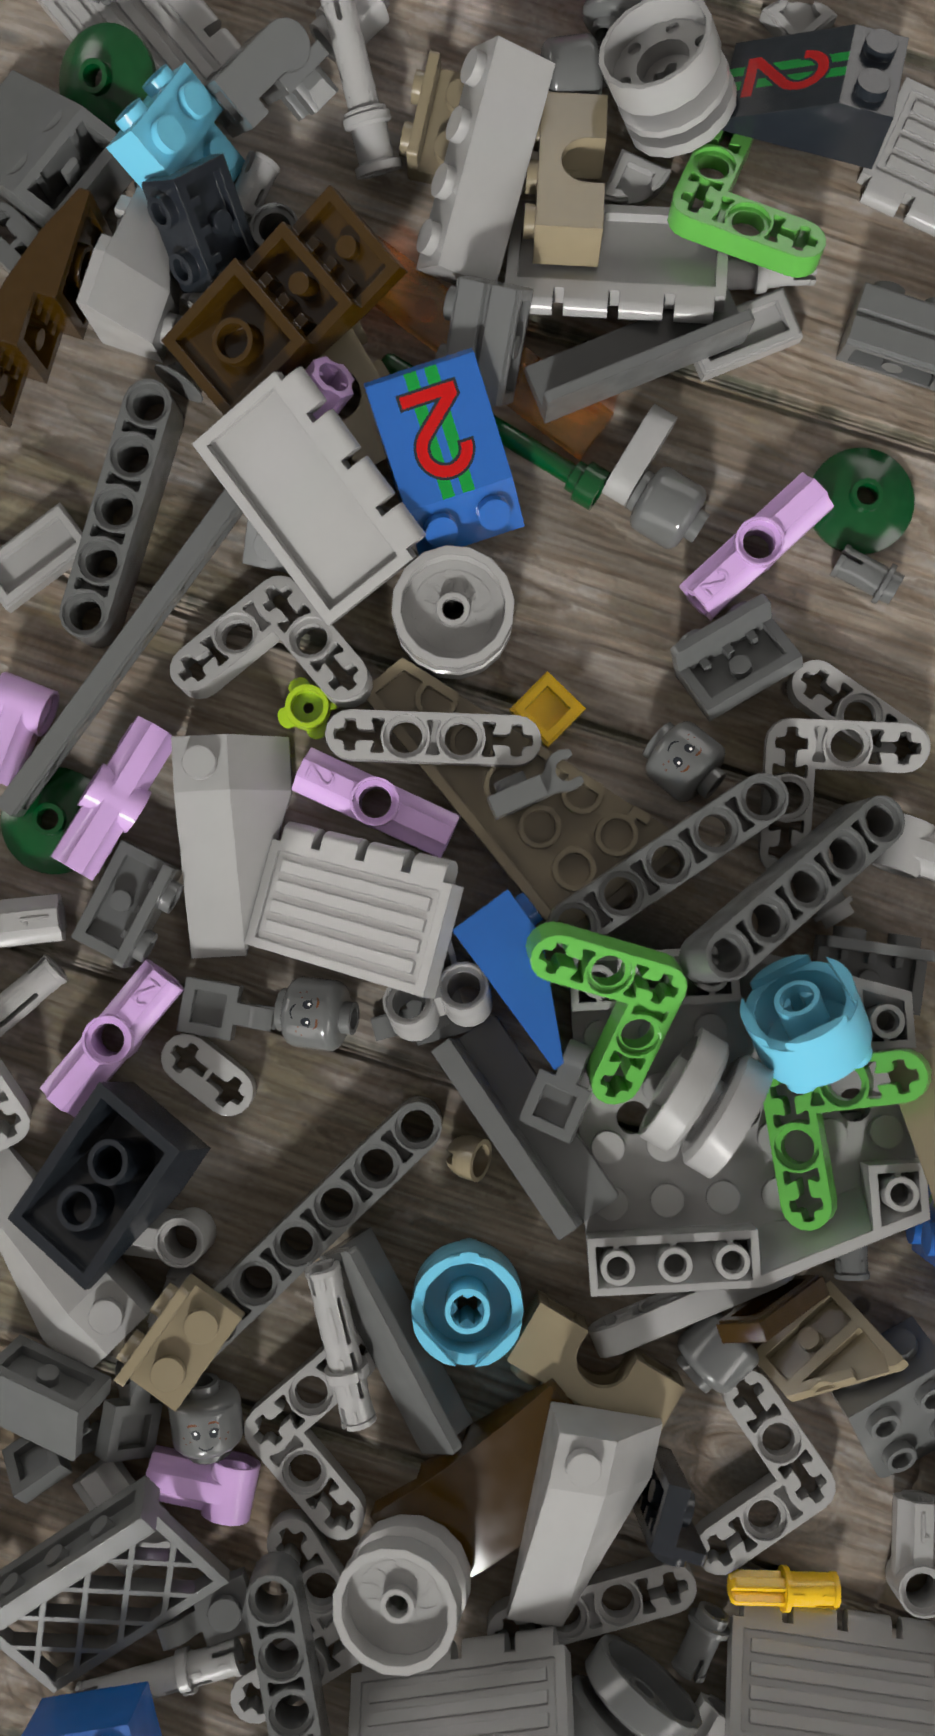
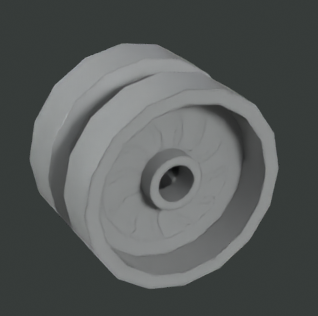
[391,545,515,680]
[638,1027,774,1179]
[333,1514,471,1676]

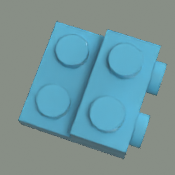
[106,62,245,190]

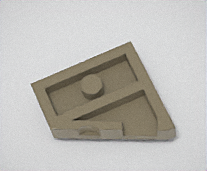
[756,1280,909,1402]

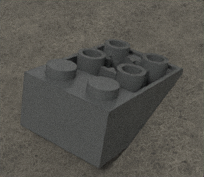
[0,70,133,229]

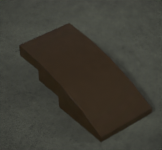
[161,185,408,415]
[0,188,113,428]
[370,1378,575,1577]

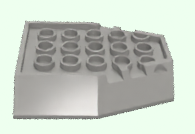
[570,946,931,1297]

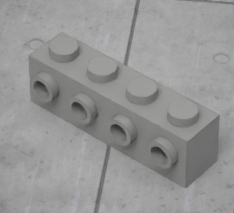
[416,35,555,285]

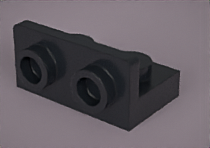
[141,153,257,293]
[633,1446,708,1568]

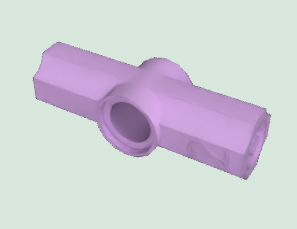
[679,472,834,621]
[50,716,173,881]
[291,747,460,858]
[40,959,184,1117]

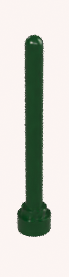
[381,353,612,511]

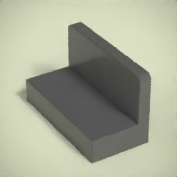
[0,1335,111,1461]

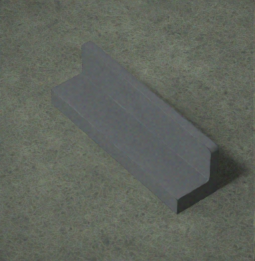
[524,286,755,424]
[431,1015,619,1240]
[319,1227,473,1455]

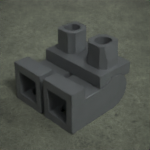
[204,17,339,138]

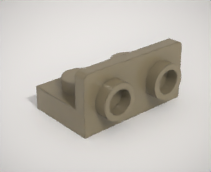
[399,51,464,184]
[113,1273,245,1412]

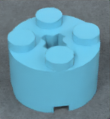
[740,954,873,1094]
[411,1238,524,1367]

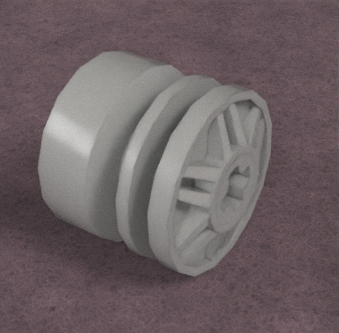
[599,0,737,158]

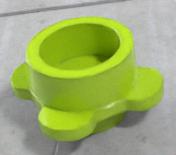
[278,677,338,740]

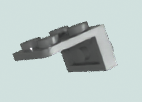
[830,1316,935,1478]

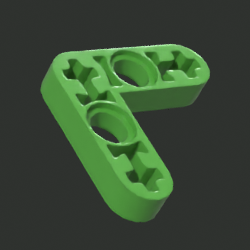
[667,130,826,278]
[525,921,688,1104]
[763,1048,932,1231]

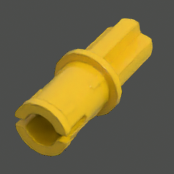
[727,1565,841,1613]

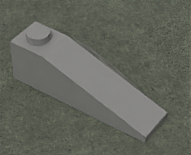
[76,180,182,363]
[171,734,293,958]
[0,1146,159,1368]
[506,1401,663,1627]

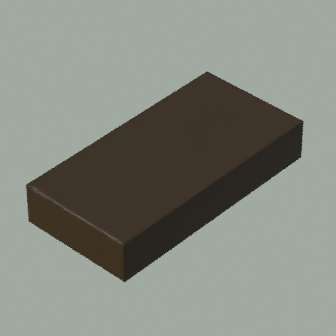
[716,1275,829,1344]

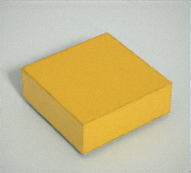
[509,671,586,749]

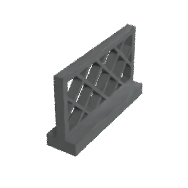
[0,1475,230,1693]

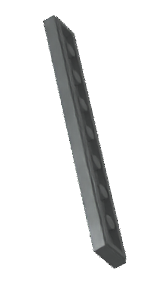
[0,489,243,818]

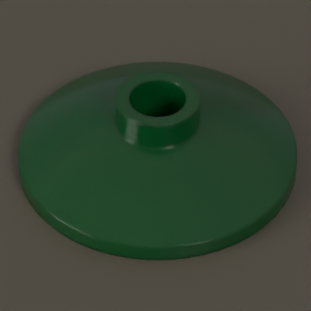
[59,22,156,133]
[813,448,915,555]
[1,767,91,874]

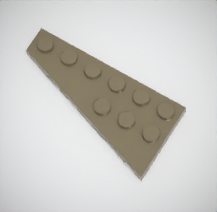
[366,657,678,930]

